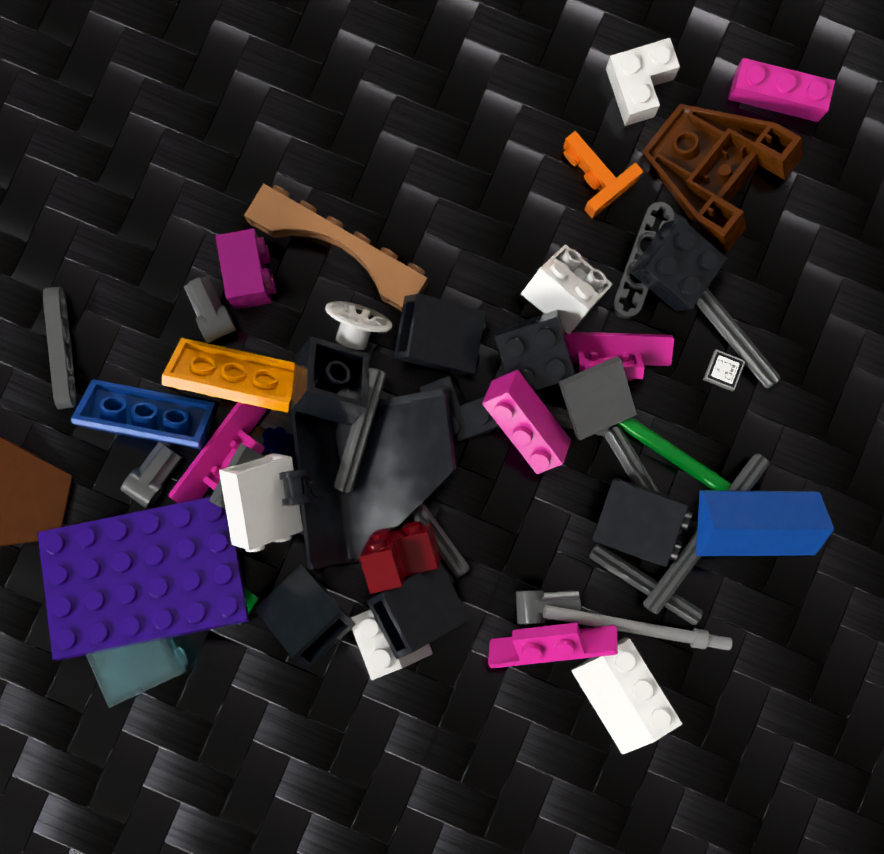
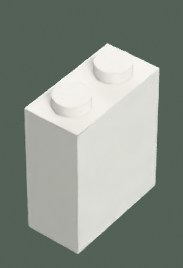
[219,453,303,552]

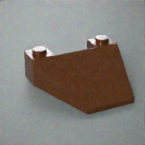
[642,104,804,252]
[0,435,74,547]

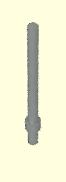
[543,605,732,651]

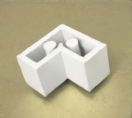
[606,38,680,126]

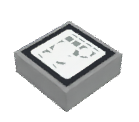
[703,349,745,391]

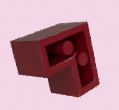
[359,521,441,594]

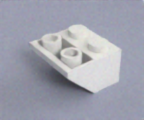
[521,244,613,334]

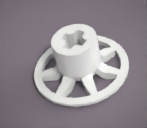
[325,301,392,350]

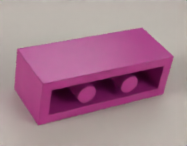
[728,58,835,122]
[482,369,571,474]

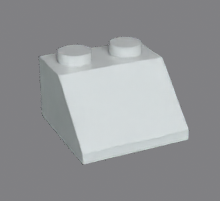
[351,609,433,680]

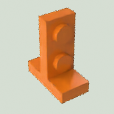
[563,131,644,219]

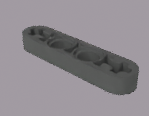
[612,202,674,319]
[43,286,77,409]

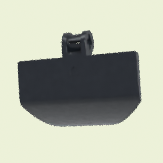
[279,389,457,570]

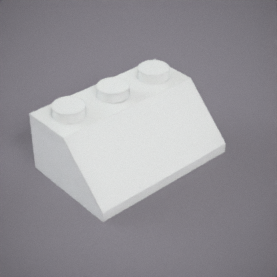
[571,637,682,755]

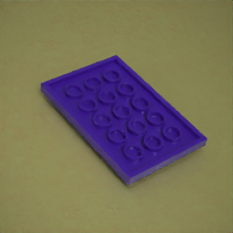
[37,497,249,661]

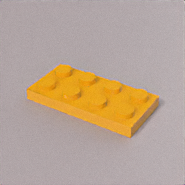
[162,338,295,413]

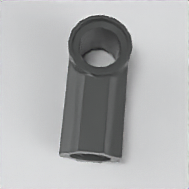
[184,276,237,343]
[120,441,183,509]
[516,590,581,624]

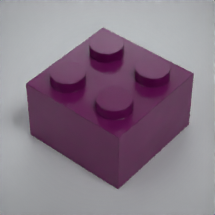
[215,228,276,310]

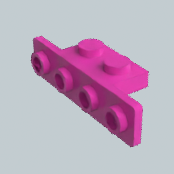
[565,332,674,381]
[169,402,266,503]
[488,623,618,668]

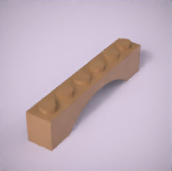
[244,183,428,312]

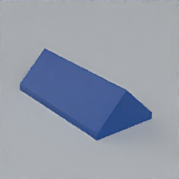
[71,379,215,450]
[696,490,834,556]

